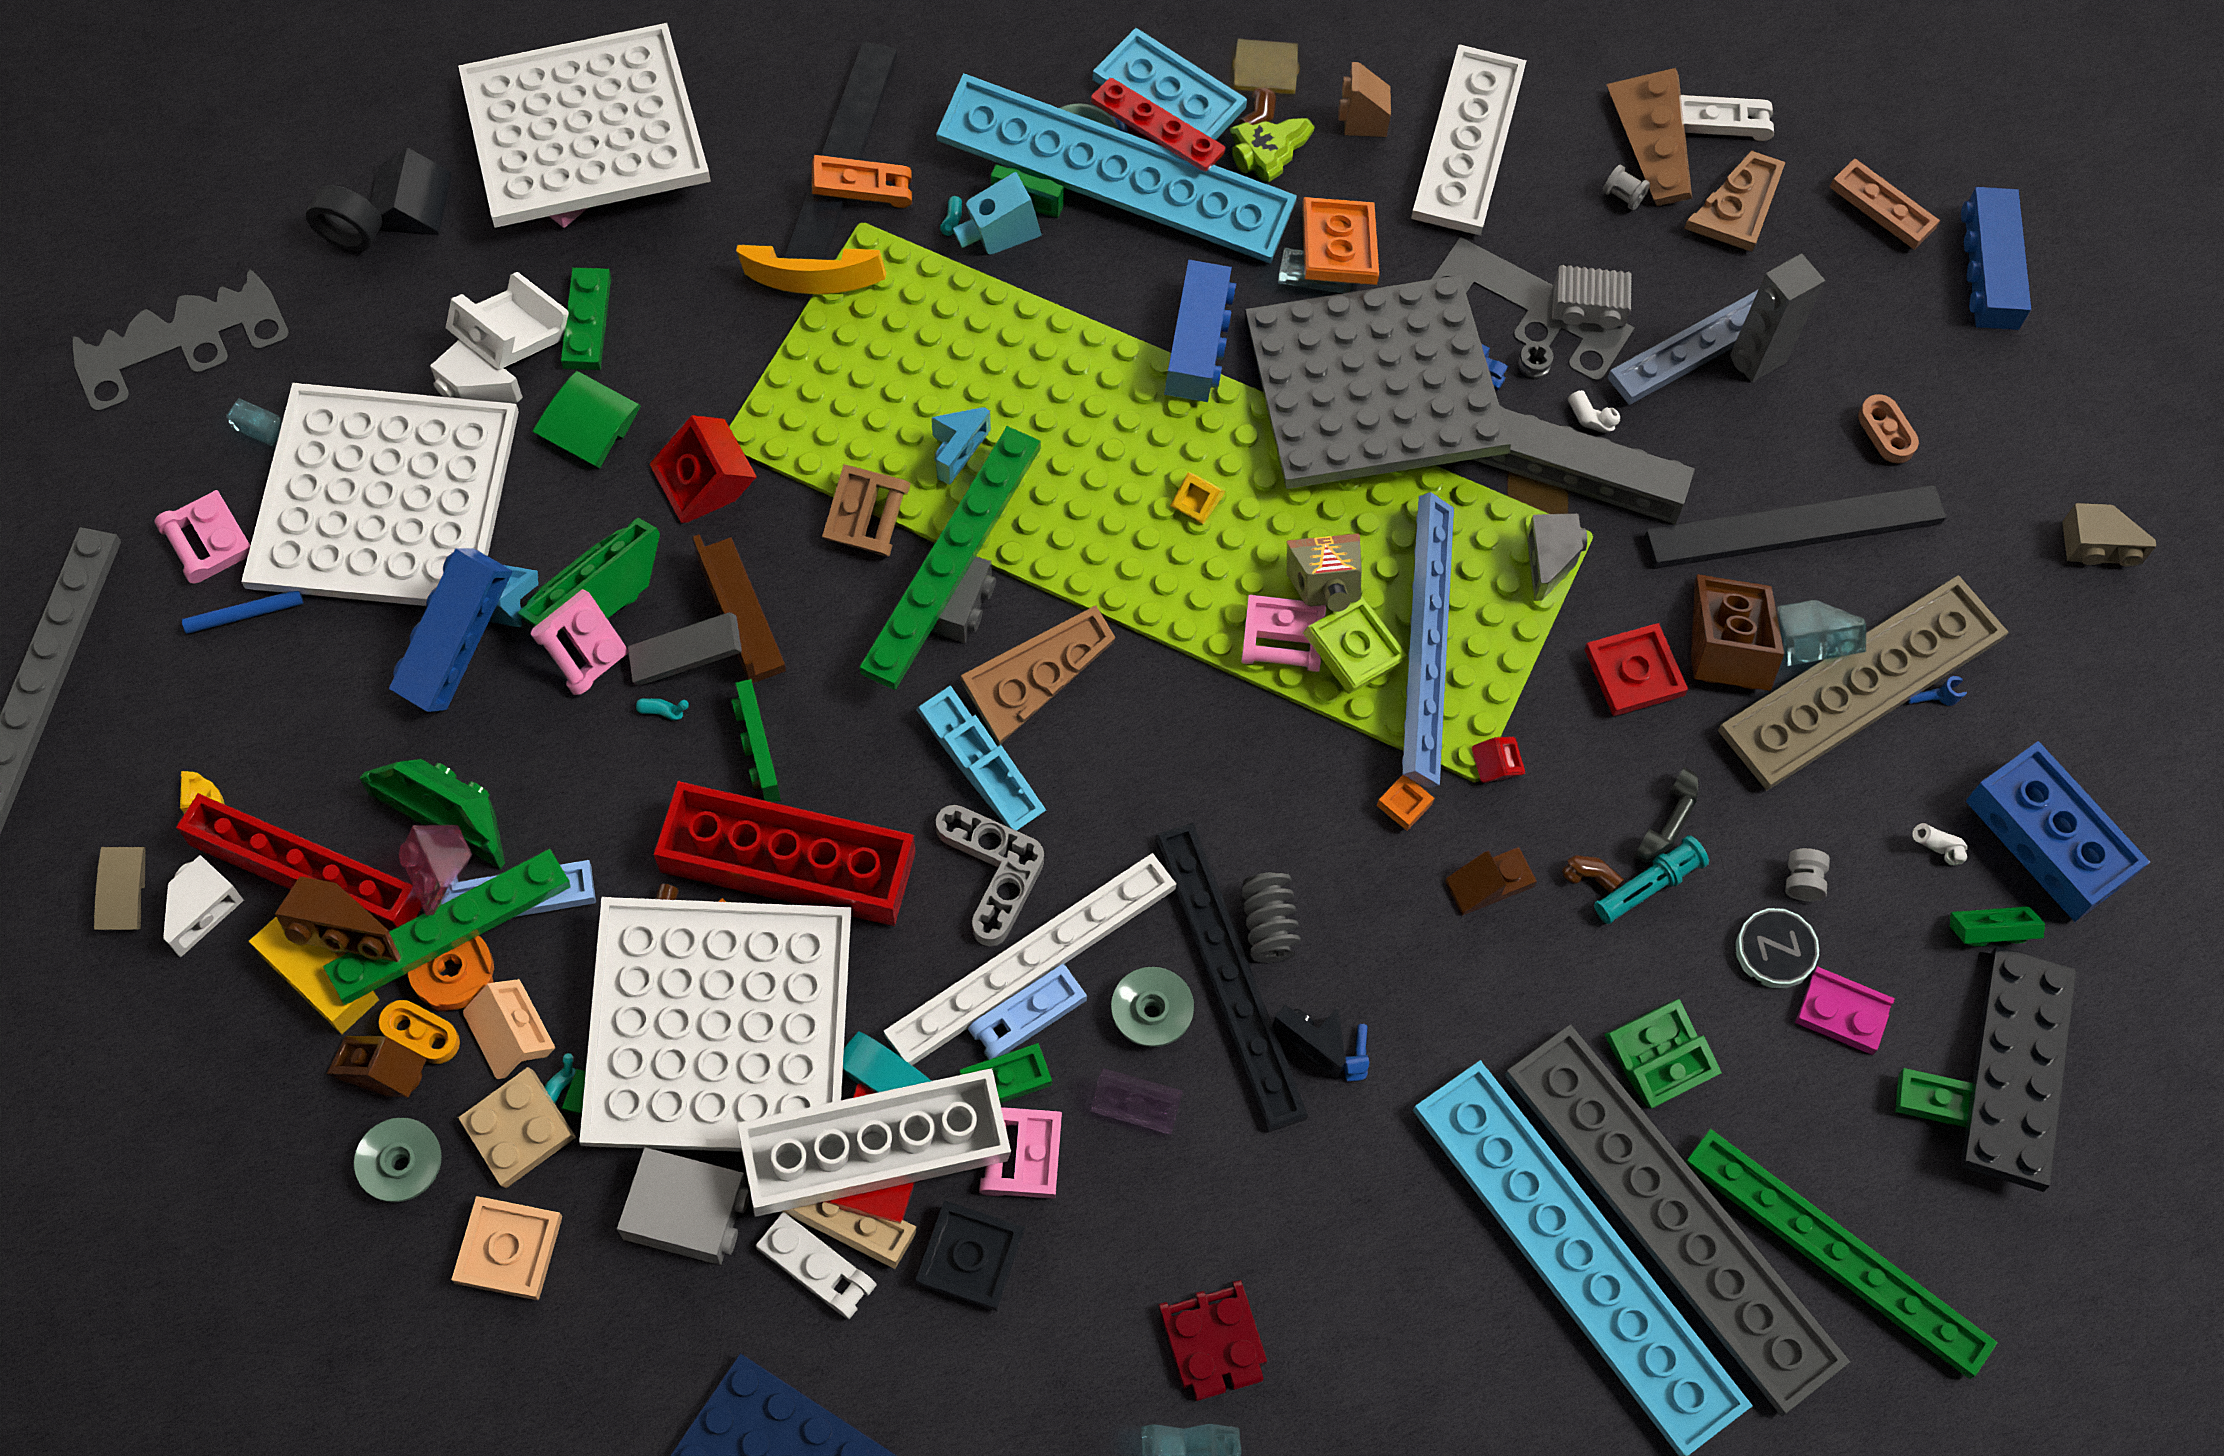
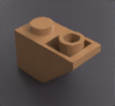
[1338,62,1391,137]

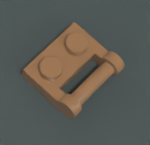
[822,464,911,557]

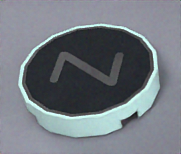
[1736,908,1819,988]

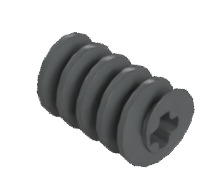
[1242,872,1301,963]

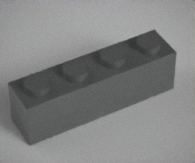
[1730,253,1825,382]

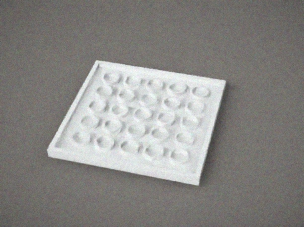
[458,23,711,228]
[241,383,519,606]
[580,897,851,1152]

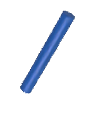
[182,591,304,634]

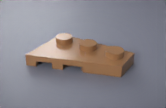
[1684,151,1785,252]

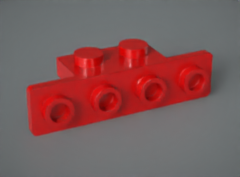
[1091,78,1225,172]

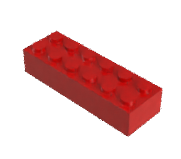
[654,781,916,926]

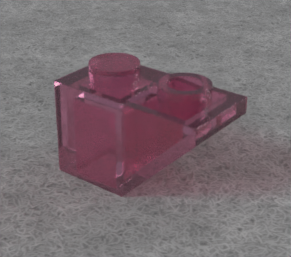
[399,825,472,915]

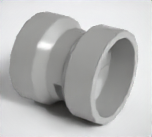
[1785,848,1830,901]

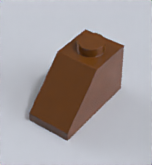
[327,1036,427,1098]

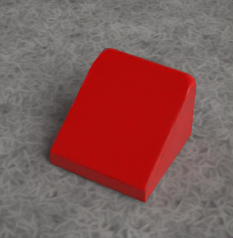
[1472,737,1525,783]

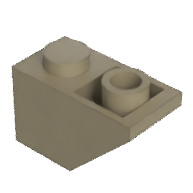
[2062,503,2156,567]

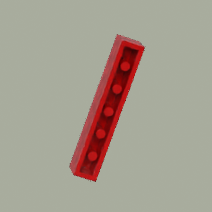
[176,793,424,932]

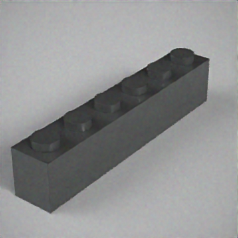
[1471,406,1695,524]

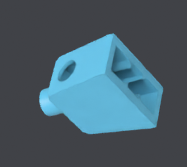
[953,172,1042,254]

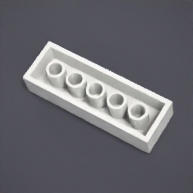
[737,1069,1011,1217]

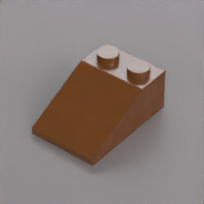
[1691,574,1784,691]

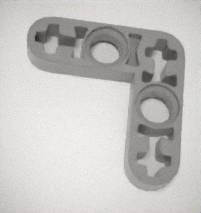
[936,805,1044,946]

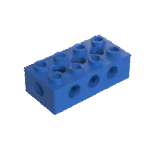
[1966,741,2150,922]

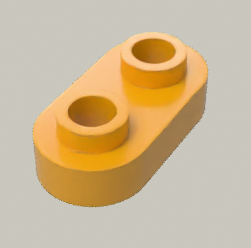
[379,1000,460,1064]

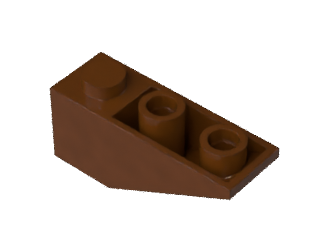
[275,876,401,962]

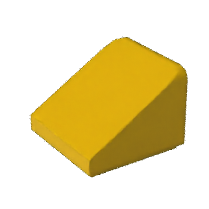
[1170,472,1225,524]

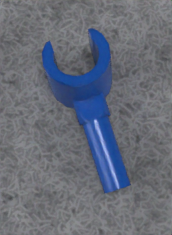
[1908,676,1967,706]
[1344,1024,1369,1081]

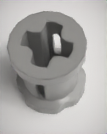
[1603,164,1650,210]

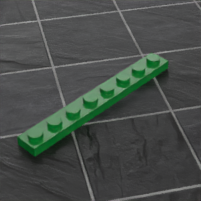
[860,426,1041,690]
[1685,1129,1998,1379]

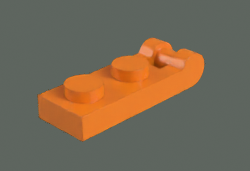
[812,155,912,208]

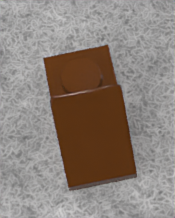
[1445,847,1537,915]

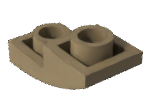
[94,847,145,930]

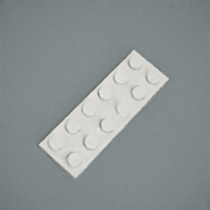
[1411,45,1527,236]

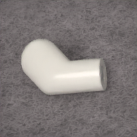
[1568,390,1620,433]
[1913,823,1968,865]

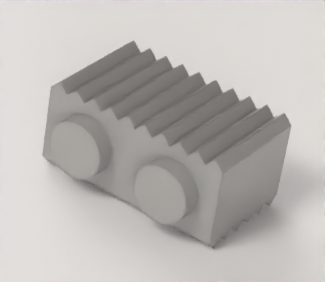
[1552,265,1631,329]

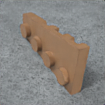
[1606,68,1692,206]

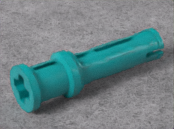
[1594,835,1709,924]

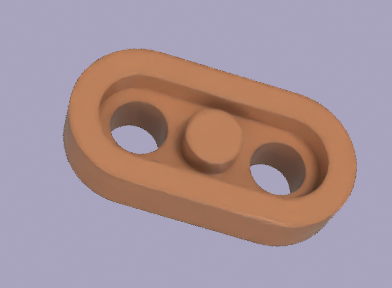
[1858,394,1919,463]

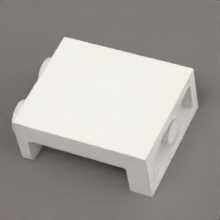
[446,272,568,370]

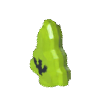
[1230,118,1315,182]

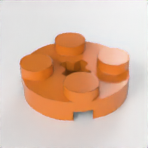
[408,936,494,1011]

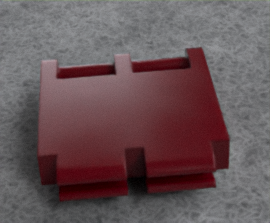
[1158,1280,1267,1401]

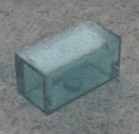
[226,398,282,446]

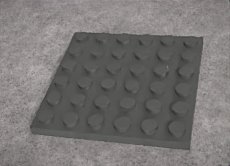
[1245,275,1511,489]

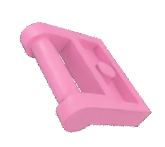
[154,490,251,583]
[531,589,629,695]
[1241,595,1326,672]
[979,1107,1062,1199]

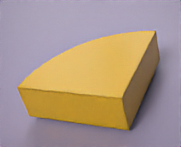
[180,771,224,814]

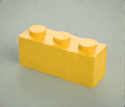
[249,917,379,1035]

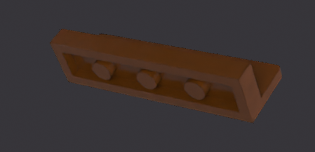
[692,534,786,684]

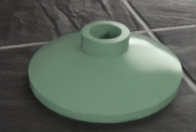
[1111,967,1194,1047]
[354,1118,442,1202]

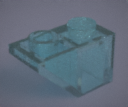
[1777,600,1866,666]

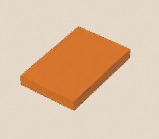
[1302,197,1379,285]

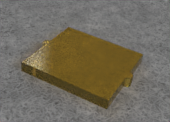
[1232,39,1300,94]

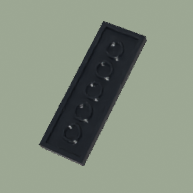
[1960,946,2076,1192]

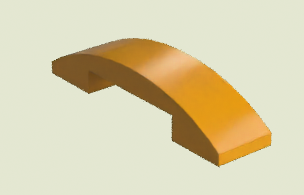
[736,245,887,294]

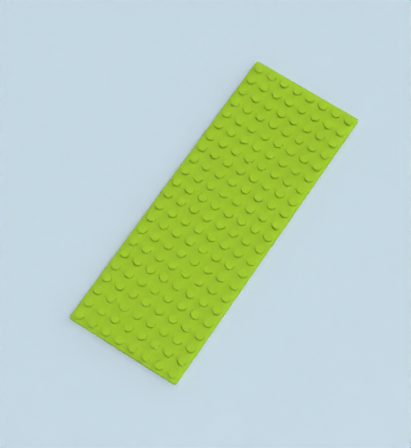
[729,223,1593,782]

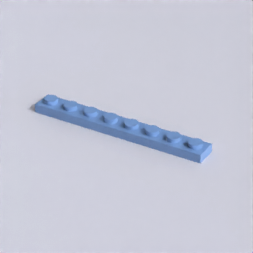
[1402,492,1454,788]

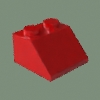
[650,415,757,523]

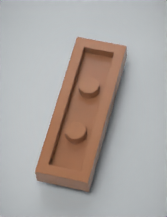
[1830,159,1940,250]

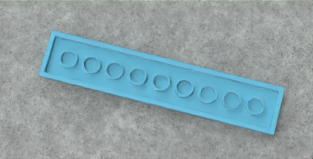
[936,73,1297,264]
[1413,1060,1753,1456]

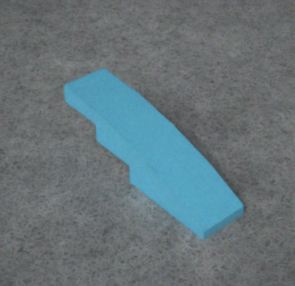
[916,686,1046,831]

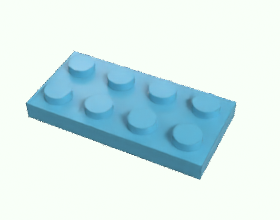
[1093,28,1247,140]

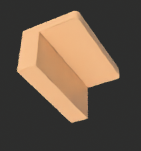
[463,979,555,1079]

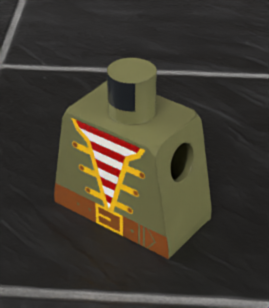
[1286,533,1362,612]

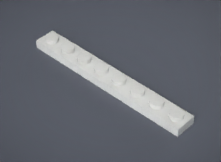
[884,853,1176,1065]

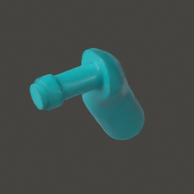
[940,196,962,236]
[636,698,689,721]
[544,1053,576,1104]

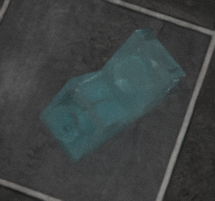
[1141,1424,1241,1456]

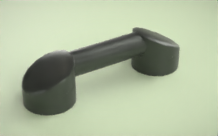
[1634,767,1698,863]

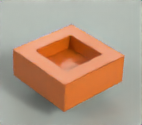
[1377,775,1435,831]

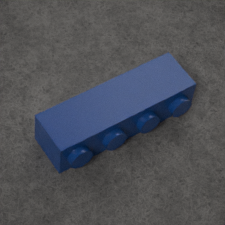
[1961,187,2031,330]
[1164,260,1236,402]
[389,548,513,712]

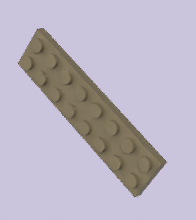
[1718,575,2009,791]

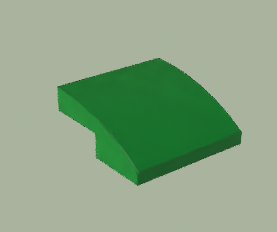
[533,371,641,468]
[1604,999,1722,1109]

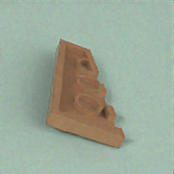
[960,605,1115,746]

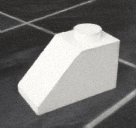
[430,339,523,403]
[163,855,244,957]

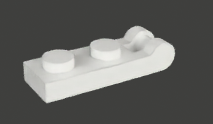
[1681,95,1774,141]
[756,1212,877,1320]

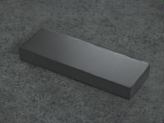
[628,612,742,686]

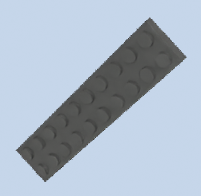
[1505,1024,1850,1417]

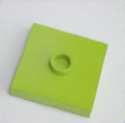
[1303,596,1409,694]

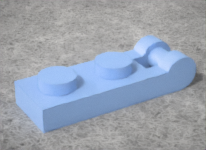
[968,963,1087,1060]

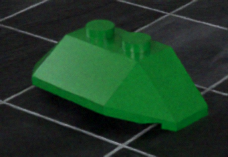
[518,518,660,632]
[359,759,505,869]

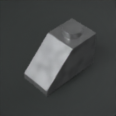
[1526,514,1587,601]

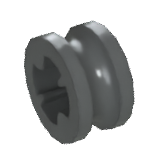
[1518,341,1554,379]

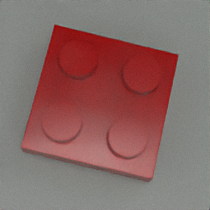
[1584,623,1688,717]

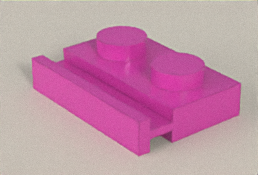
[1795,967,1895,1055]

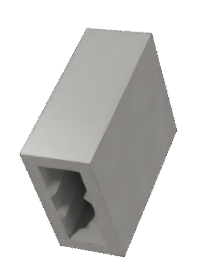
[617,1147,750,1265]

